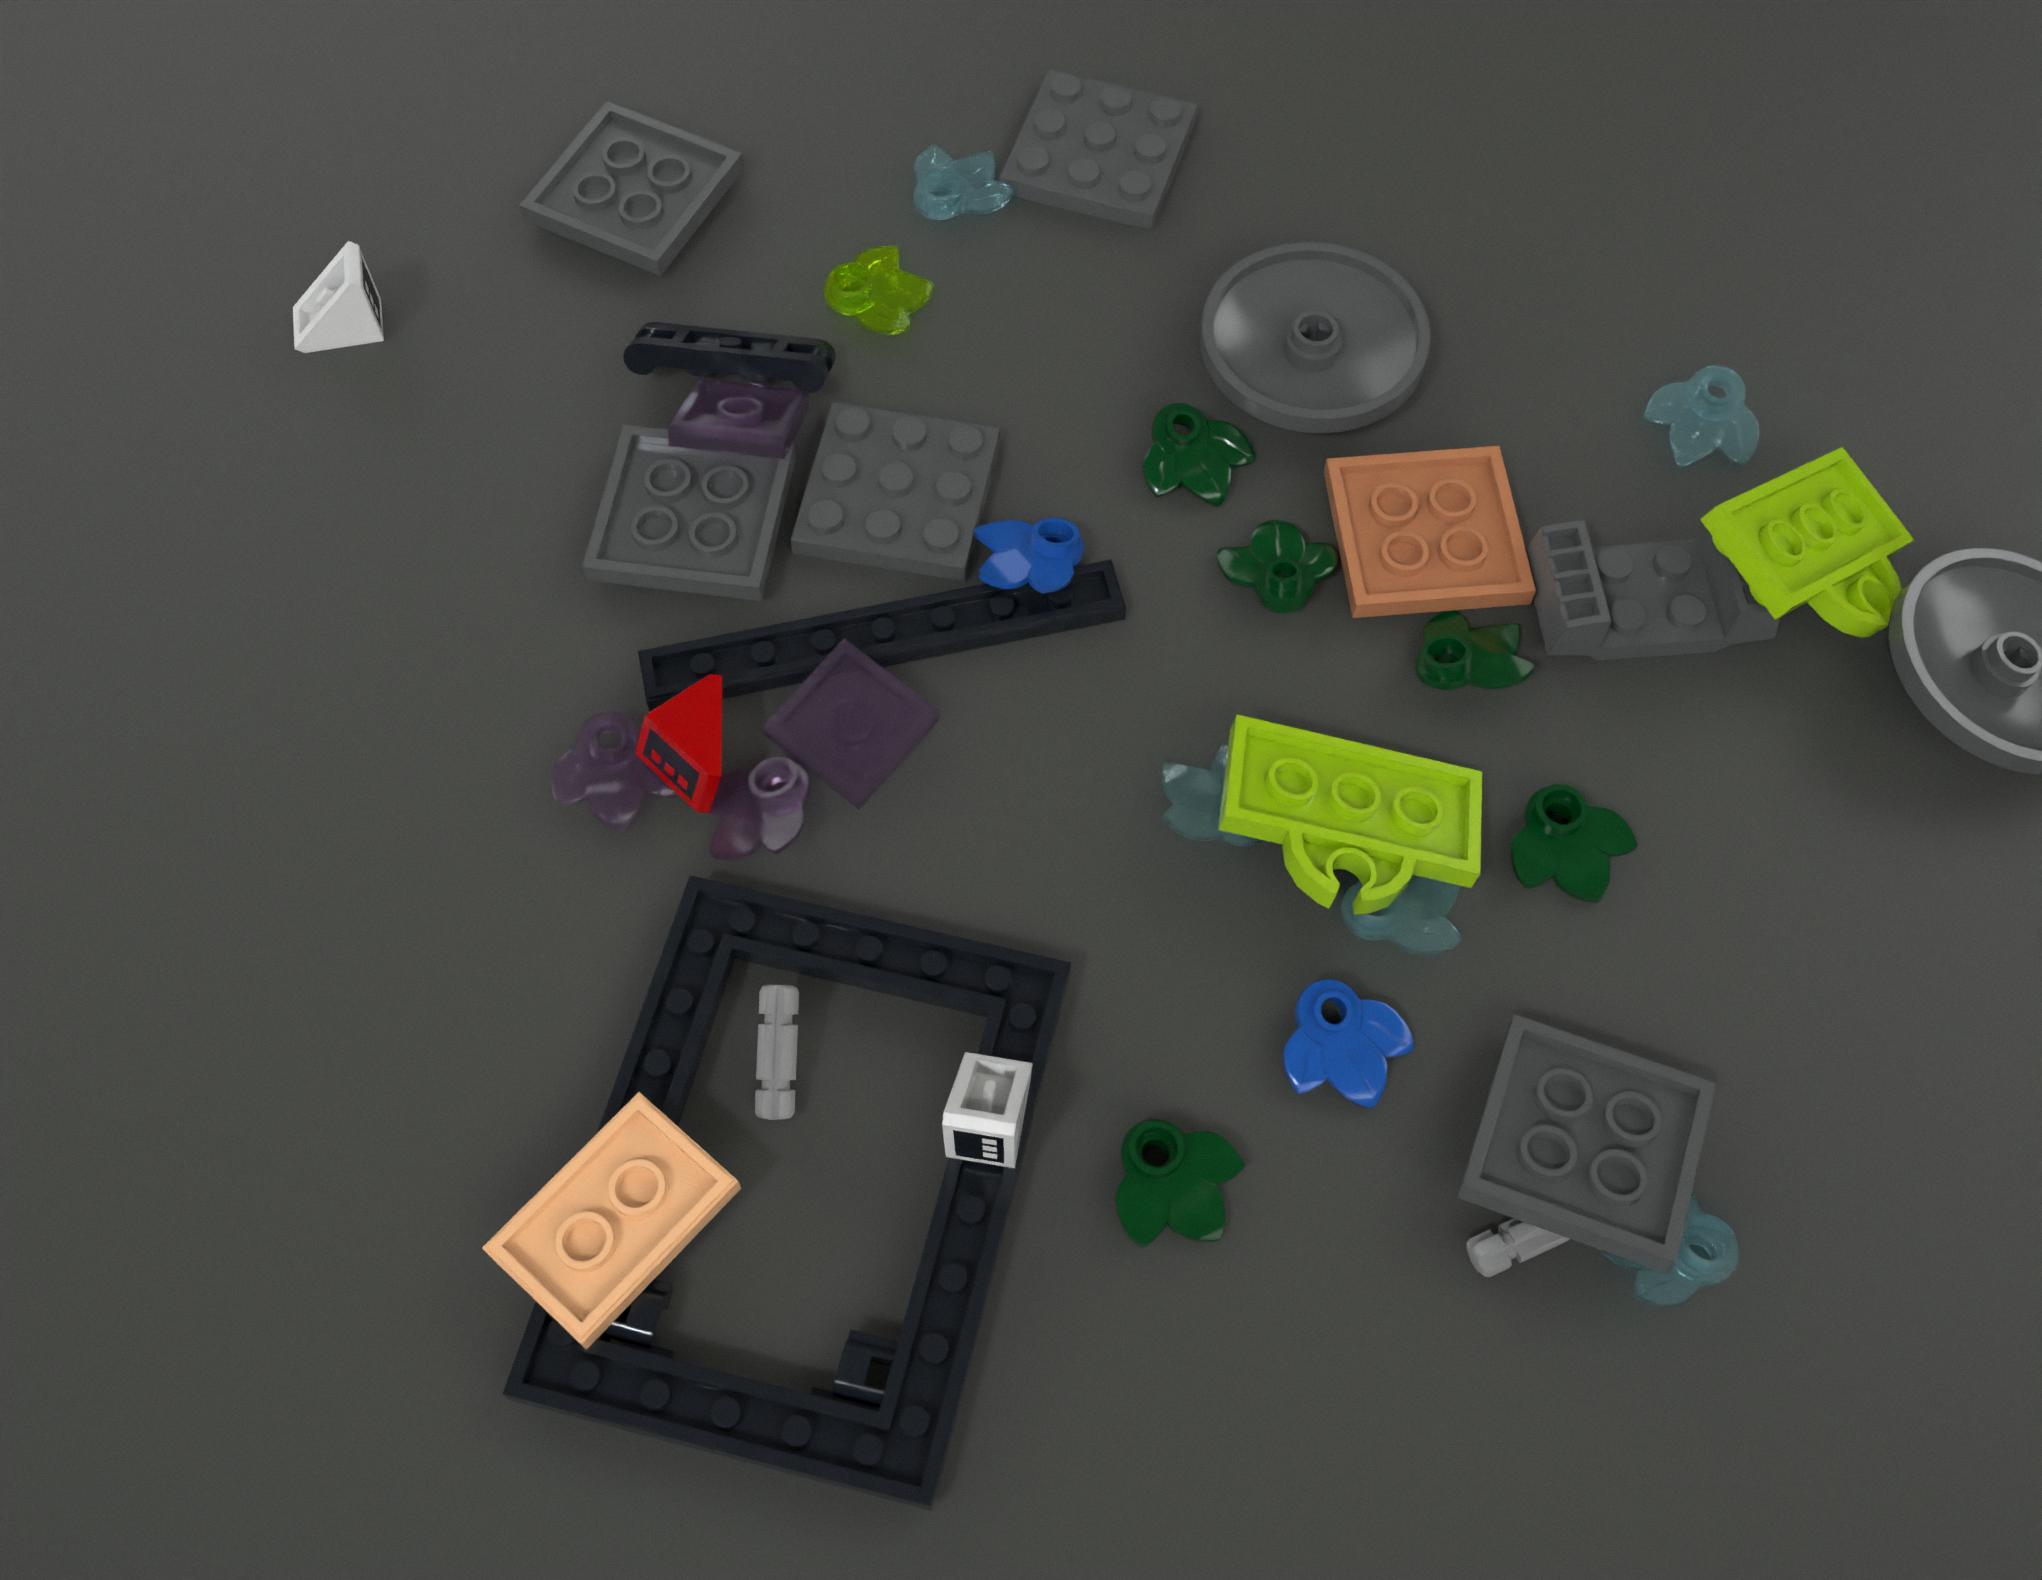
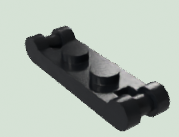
[623,322,836,393]

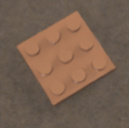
[1324,446,1536,618]

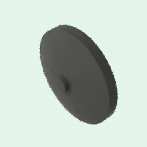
[1200,242,1431,433]
[1888,548,2042,775]

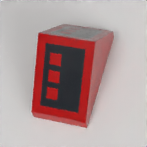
[635,674,722,813]

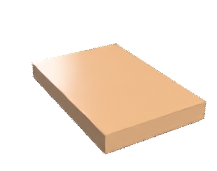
[482,1092,741,1350]

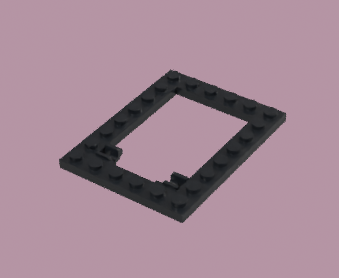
[503,876,1071,1511]

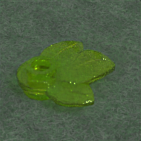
[824,246,934,334]

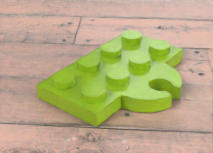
[1700,447,1915,638]
[1218,714,1482,915]

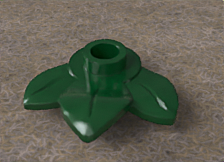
[1142,403,1254,507]
[1217,520,1337,613]
[1415,610,1534,690]
[1510,784,1638,903]
[1115,1119,1245,1248]

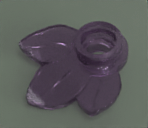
[551,711,678,833]
[709,757,811,860]

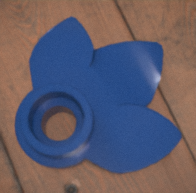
[974,518,1084,594]
[1283,979,1414,1109]

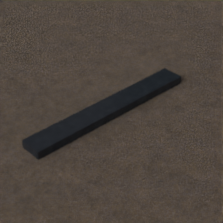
[638,559,1126,712]

